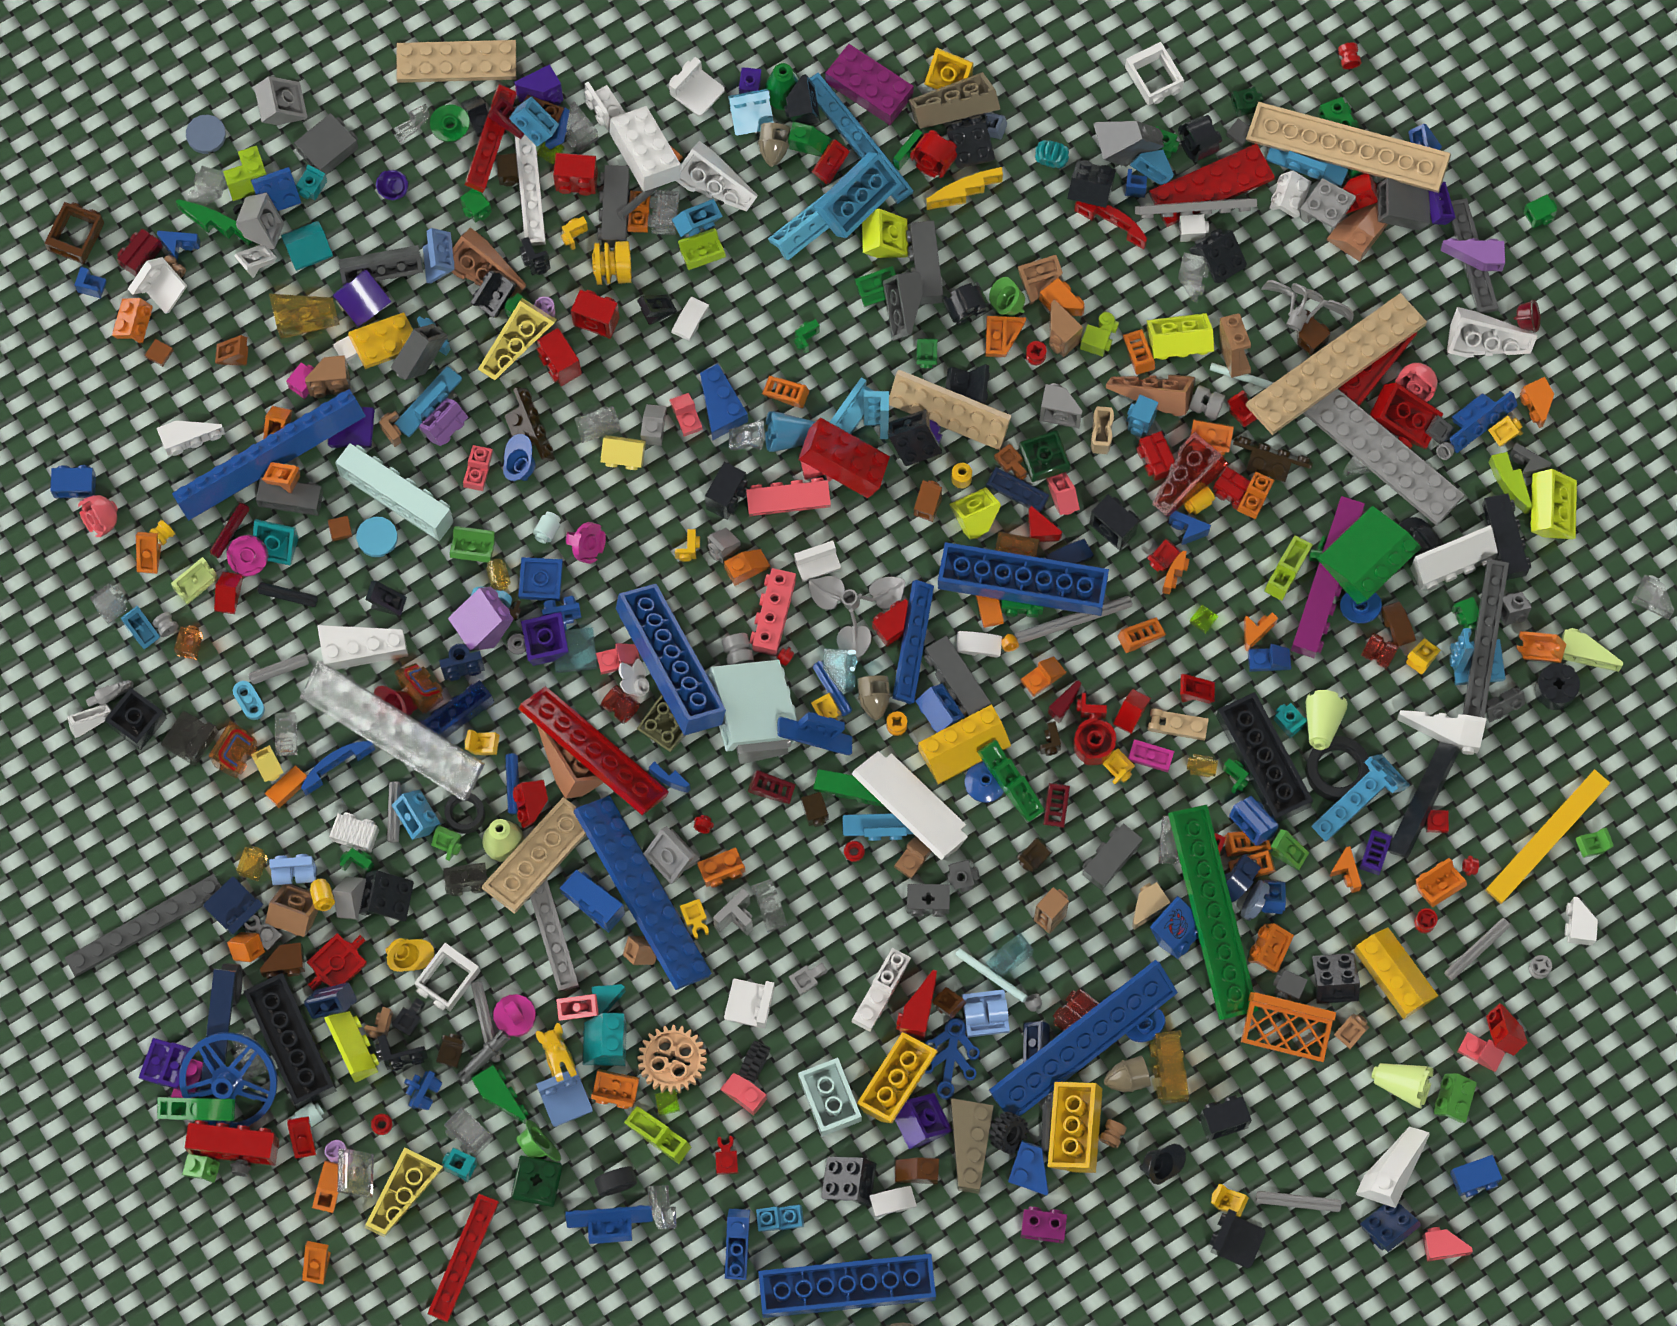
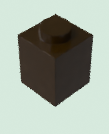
[496,153,519,186]
[801,792,829,827]

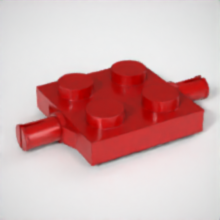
[307,933,367,991]

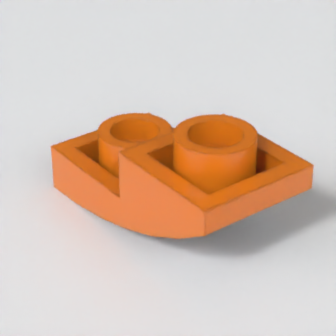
[627,191,650,233]
[1237,472,1274,519]
[1162,551,1189,594]
[975,595,1004,628]

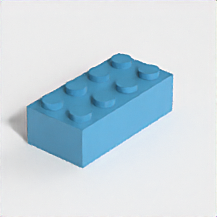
[813,152,902,238]

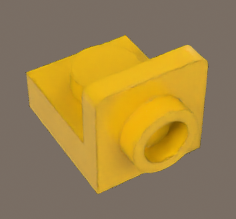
[1488,416,1523,447]

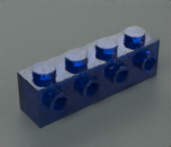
[412,680,494,752]

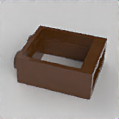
[44,202,104,265]

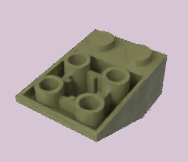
[637,695,686,753]

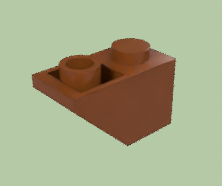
[914,480,942,522]

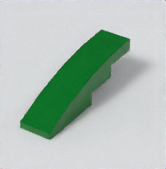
[176,199,253,245]
[977,740,1045,822]
[813,769,885,807]

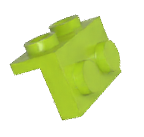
[678,228,726,270]

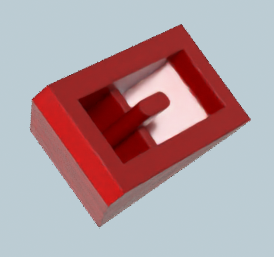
[1028,506,1062,543]
[214,571,244,615]
[1113,689,1151,734]

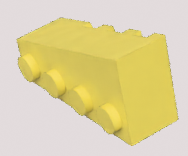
[478,298,557,380]
[365,1147,443,1237]

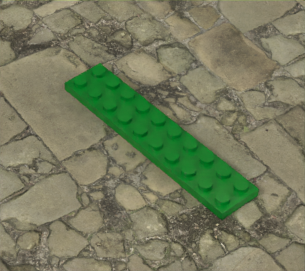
[1168,804,1259,1020]

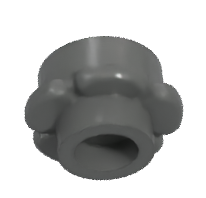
[230,1160,252,1177]

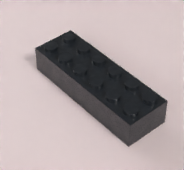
[1216,692,1313,823]
[244,973,337,1109]

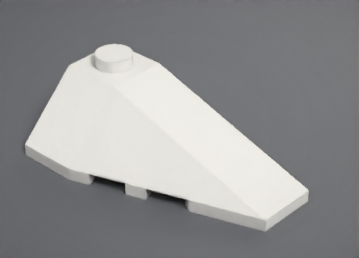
[1397,710,1486,755]

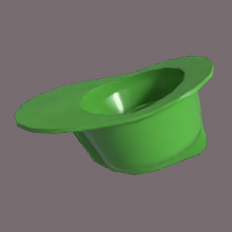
[989,277,1026,316]
[517,1120,561,1161]

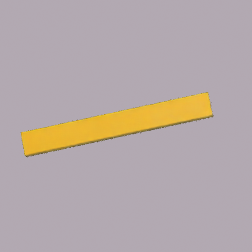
[1485,769,1610,904]

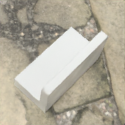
[794,541,841,582]

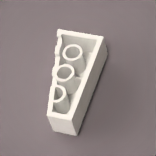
[317,625,408,671]

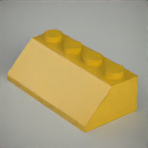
[918,704,1011,784]
[1354,927,1438,1020]
[857,1032,938,1123]
[1048,1082,1103,1173]

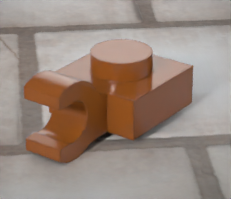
[994,444,1027,480]

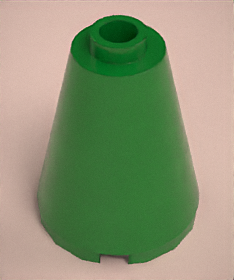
[764,63,799,111]

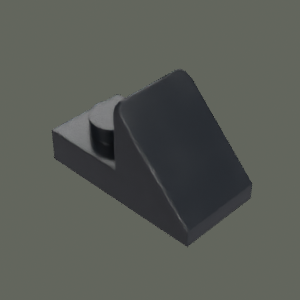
[461,95,488,137]
[637,294,677,325]
[365,581,407,616]

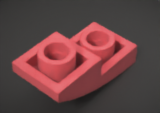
[463,445,493,491]

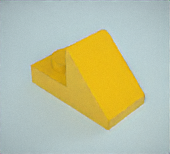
[1406,638,1441,674]

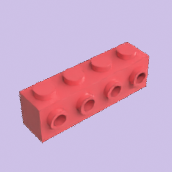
[746,478,831,516]
[750,568,796,656]

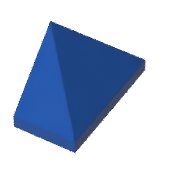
[1408,124,1442,150]

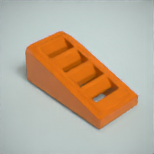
[1123,329,1155,375]
[762,376,809,409]
[1118,617,1166,653]
[1224,831,1271,857]
[1228,850,1276,878]

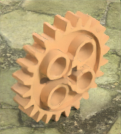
[637,1025,707,1094]

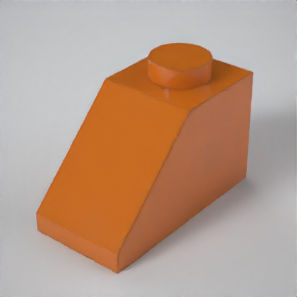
[263,406,292,439]
[724,549,771,586]

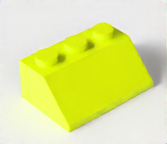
[1146,313,1214,360]
[1530,469,1577,539]
[324,1011,379,1083]

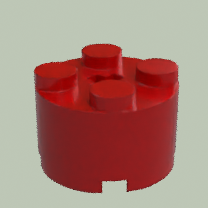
[910,130,957,178]
[1073,718,1116,765]

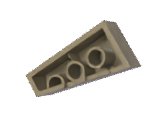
[909,72,1000,129]
[951,1098,994,1194]

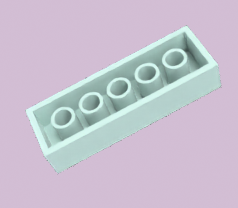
[335,444,454,541]

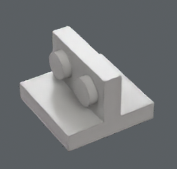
[644,826,700,884]
[713,888,753,936]

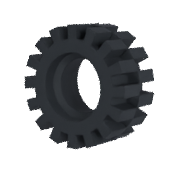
[739,1041,771,1083]
[989,1112,1029,1154]

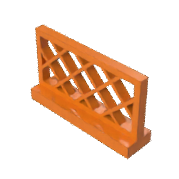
[1241,992,1336,1062]

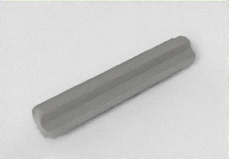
[249,653,309,684]
[387,781,401,843]

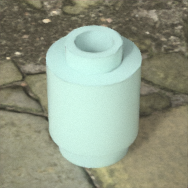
[533,512,561,544]
[291,1102,324,1127]

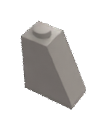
[736,739,791,765]

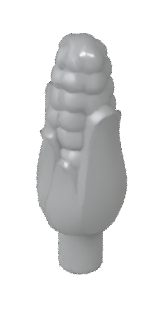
[86,680,133,707]

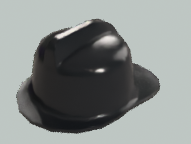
[1399,517,1441,557]
[1139,1143,1186,1185]

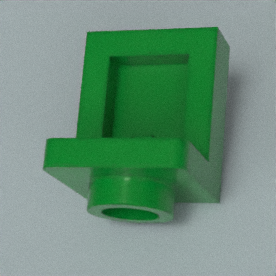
[794,319,820,354]
[917,338,938,368]
[1222,758,1249,794]
[340,848,374,872]

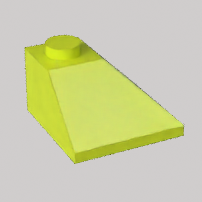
[949,487,1001,540]

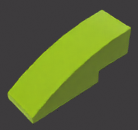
[1489,452,1532,514]
[1264,535,1313,601]
[624,1106,692,1164]

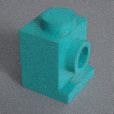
[296,165,327,200]
[1274,703,1307,738]
[442,1148,478,1182]

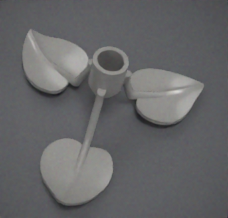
[1261,280,1354,332]
[809,576,906,660]

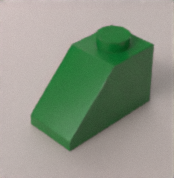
[788,121,832,157]

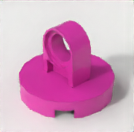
[566,522,606,564]
[494,994,536,1037]

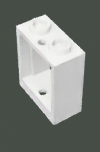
[1125,42,1184,106]
[414,943,481,1011]

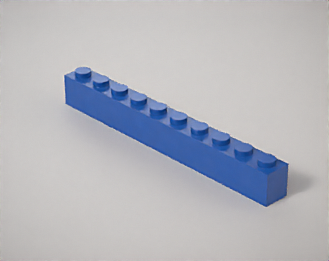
[172,389,366,521]

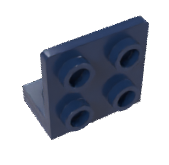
[203,877,264,935]

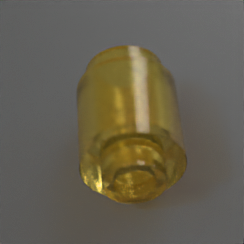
[486,559,511,591]
[1187,754,1218,778]

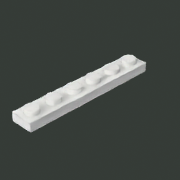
[515,135,546,246]

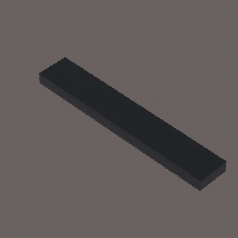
[1388,742,1460,858]

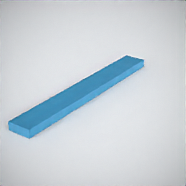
[809,72,913,204]

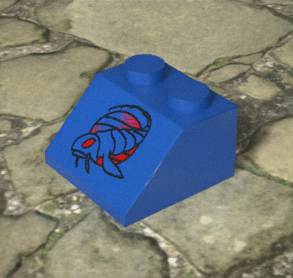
[1150,896,1199,959]

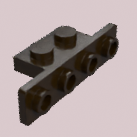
[505,387,555,462]
[1233,436,1314,482]

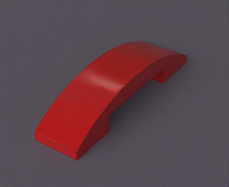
[1075,201,1147,250]

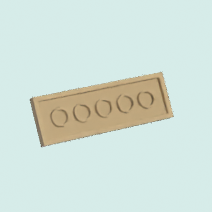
[397,40,516,83]
[889,370,1012,450]
[482,797,586,914]

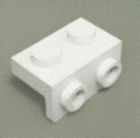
[1270,171,1311,218]

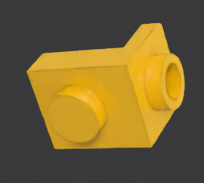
[561,216,588,250]
[675,529,700,562]
[811,693,842,721]
[465,730,500,755]
[1103,749,1135,784]
[1211,1184,1249,1217]

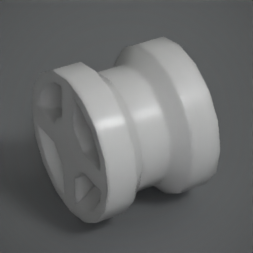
[152,612,179,638]
[1529,955,1552,979]

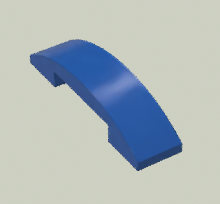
[301,741,376,796]

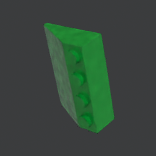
[1317,506,1422,605]

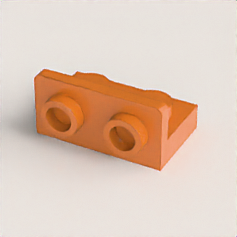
[697,847,745,888]
[1248,923,1294,973]

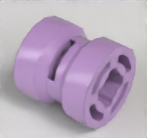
[534,296,556,317]
[324,1140,352,1168]

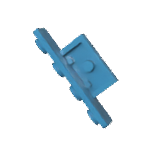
[1266,148,1348,187]
[394,366,462,437]
[843,813,913,841]

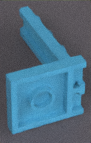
[1449,628,1506,685]
[1311,754,1410,842]

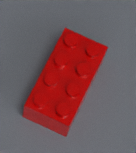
[799,417,890,498]
[184,1120,279,1166]

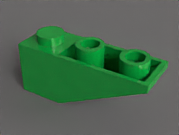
[471,1065,529,1124]

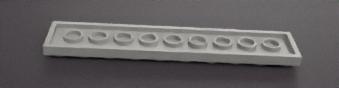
[1303,389,1464,526]

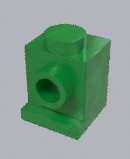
[1155,126,1180,159]
[1452,597,1479,632]

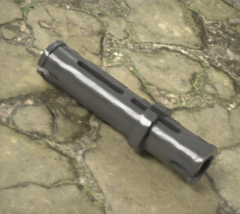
[457,1029,511,1084]

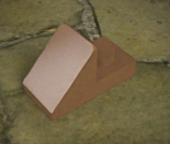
[894,836,932,880]

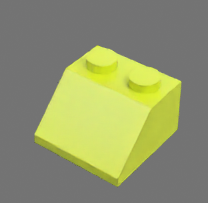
[862,209,908,258]

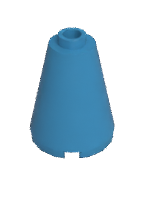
[765,411,815,452]

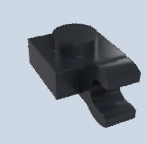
[392,998,425,1037]

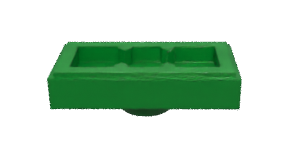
[893,129,923,171]

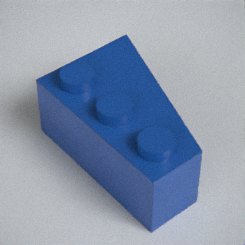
[700,364,748,441]
[560,870,625,933]

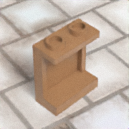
[1219,313,1251,378]

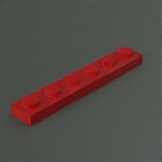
[464,84,517,193]
[427,1194,499,1323]

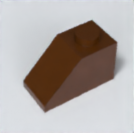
[895,1157,939,1184]

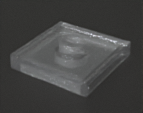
[337,1148,374,1198]

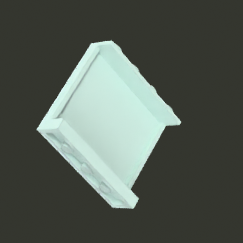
[706,660,797,751]

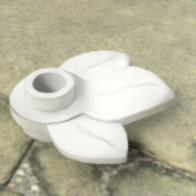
[619,658,649,697]

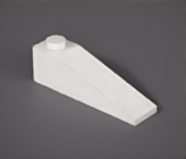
[676,141,758,212]
[1447,307,1537,358]
[1356,1126,1430,1208]

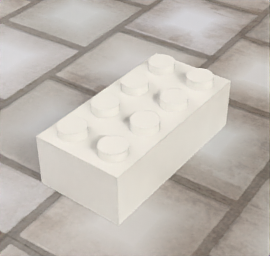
[609,106,681,192]

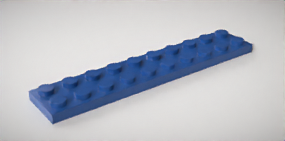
[573,796,712,991]
[989,960,1178,1116]

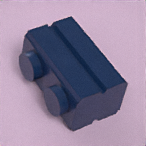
[304,983,357,1019]

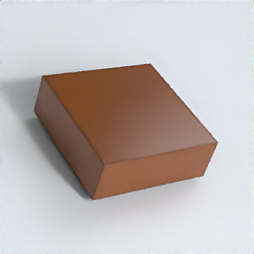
[145,339,174,367]
[328,516,353,541]

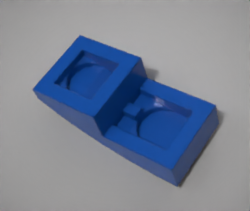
[649,761,690,793]

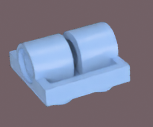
[269,854,317,885]
[962,990,1010,1038]

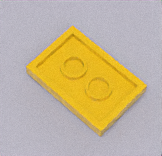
[348,312,413,369]

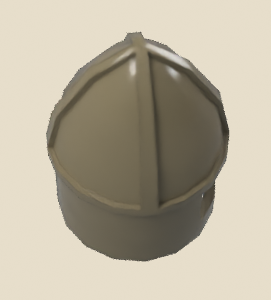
[758,122,791,167]
[858,675,891,721]
[1104,1055,1151,1093]

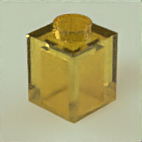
[236,846,268,882]

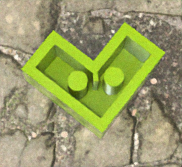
[223,146,267,201]

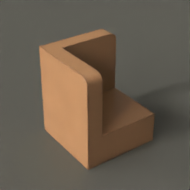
[623,936,657,965]

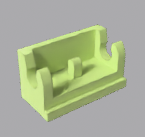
[171,557,219,605]

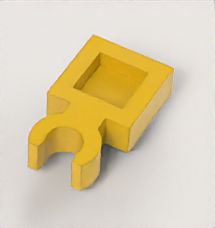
[680,899,709,939]

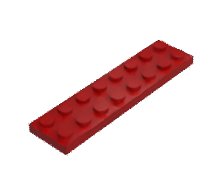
[518,686,669,815]

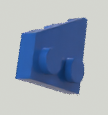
[1008,1140,1049,1195]

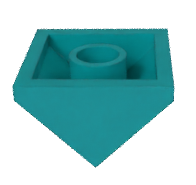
[281,221,333,271]
[253,519,299,566]

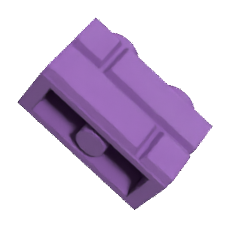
[419,398,468,446]

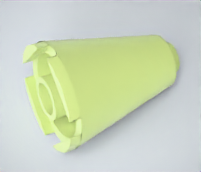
[1305,690,1348,750]
[482,819,524,862]
[1371,1063,1433,1109]

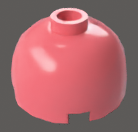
[1395,363,1438,402]
[78,495,118,537]

